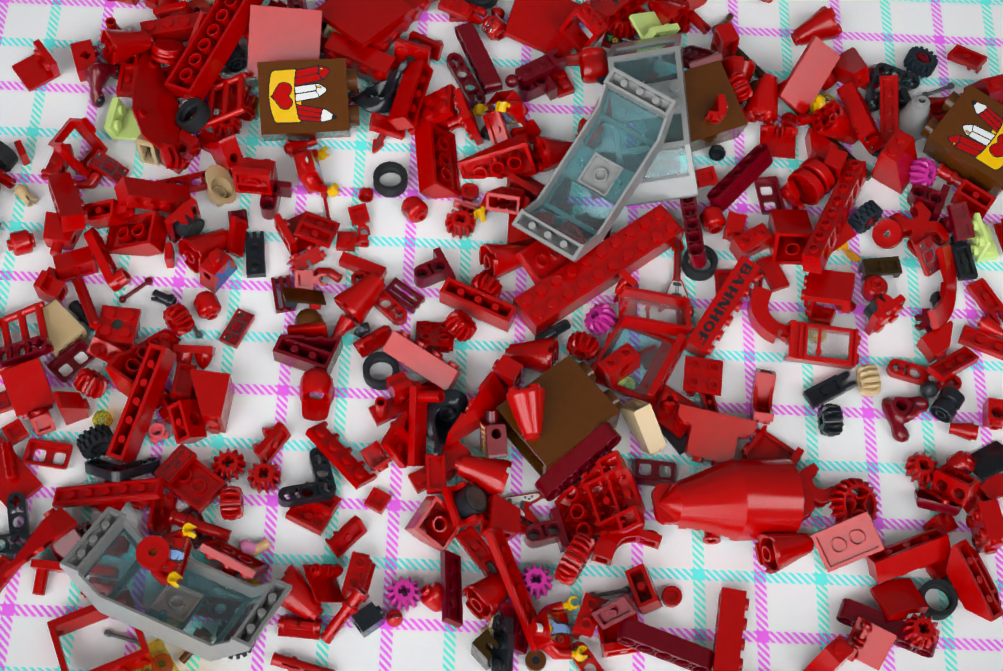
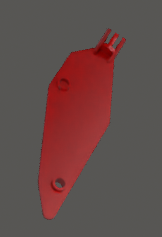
[131,47,184,170]

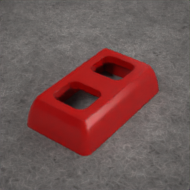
[22,438,73,470]

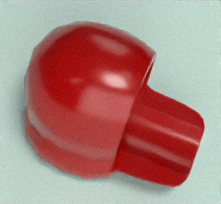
[564,46,609,84]
[299,368,335,421]

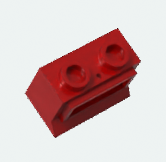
[342,551,376,603]

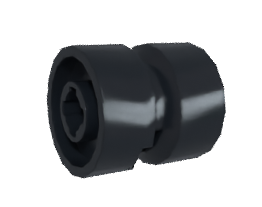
[225,43,248,73]
[929,386,965,423]

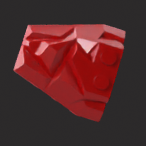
[554,450,646,539]

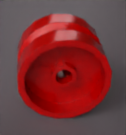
[787,158,835,206]

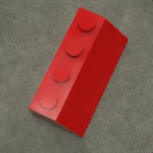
[414,122,461,199]

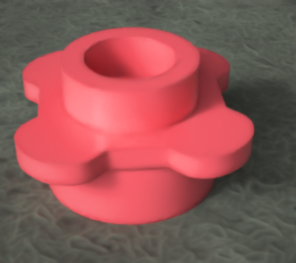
[147,422,169,444]

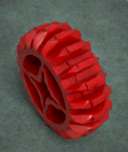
[828,478,880,523]
[555,532,596,587]

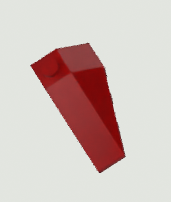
[1,507,79,579]

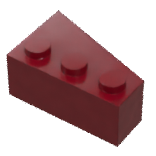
[272,334,343,375]

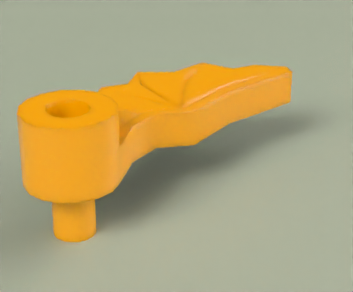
[837,242,861,263]

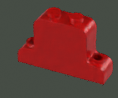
[675,404,757,466]

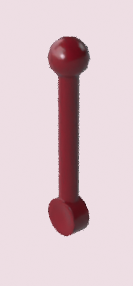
[119,277,153,303]

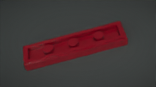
[440,549,463,628]

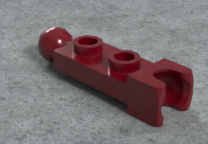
[505,48,566,88]

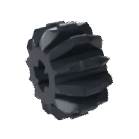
[817,403,844,437]

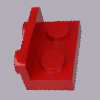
[571,592,605,640]

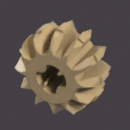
[856,364,881,397]

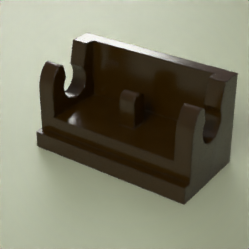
[858,256,903,281]
[471,629,498,671]

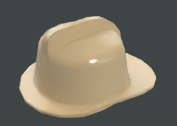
[205,165,237,207]

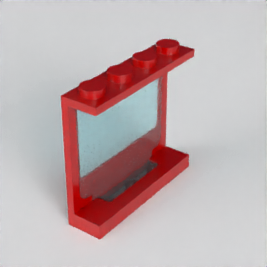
[590,318,686,406]

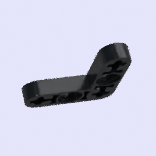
[864,62,920,113]
[278,447,336,507]
[85,457,161,482]
[0,492,30,555]

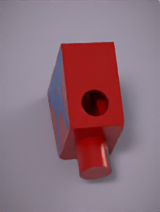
[199,248,238,293]

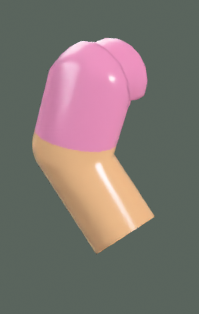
[239,538,271,556]

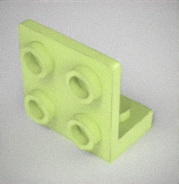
[629,11,680,39]
[103,97,141,140]
[966,213,999,262]

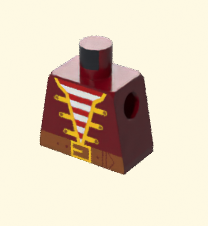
[480,409,508,458]

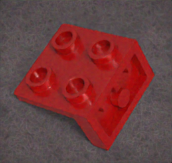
[12,39,61,92]
[273,213,317,256]

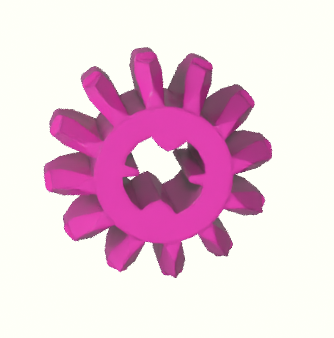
[909,157,937,187]
[584,302,617,336]
[521,563,553,600]
[387,576,421,612]

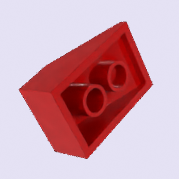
[106,210,167,257]

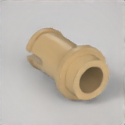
[14,184,37,207]

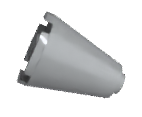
[899,95,930,141]

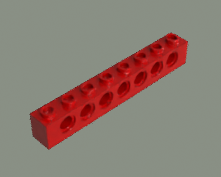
[801,159,867,274]

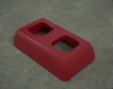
[754,176,785,215]
[47,339,96,383]
[632,458,677,487]
[914,489,962,516]

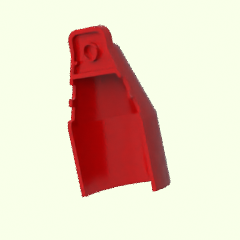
[651,457,804,541]

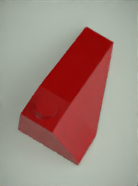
[457,133,538,179]
[105,328,181,397]
[445,371,507,446]

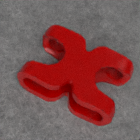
[889,201,949,257]
[799,463,835,523]

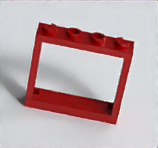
[47,590,154,671]

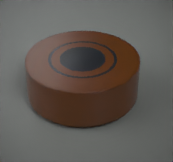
[525,650,546,671]

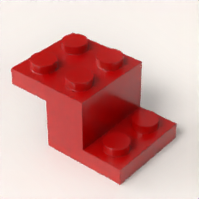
[231,157,278,196]

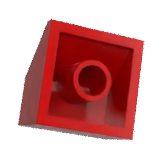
[404,495,461,552]

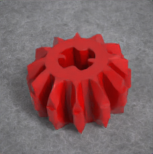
[609,14,637,39]
[728,71,753,102]
[212,110,242,137]
[445,207,476,240]
[470,272,503,298]
[163,303,195,337]
[444,309,477,342]
[566,331,600,361]
[73,368,109,399]
[211,448,246,483]
[904,451,938,486]
[247,459,282,494]
[219,486,244,521]
[903,613,940,649]

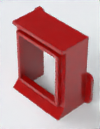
[48,117,109,178]

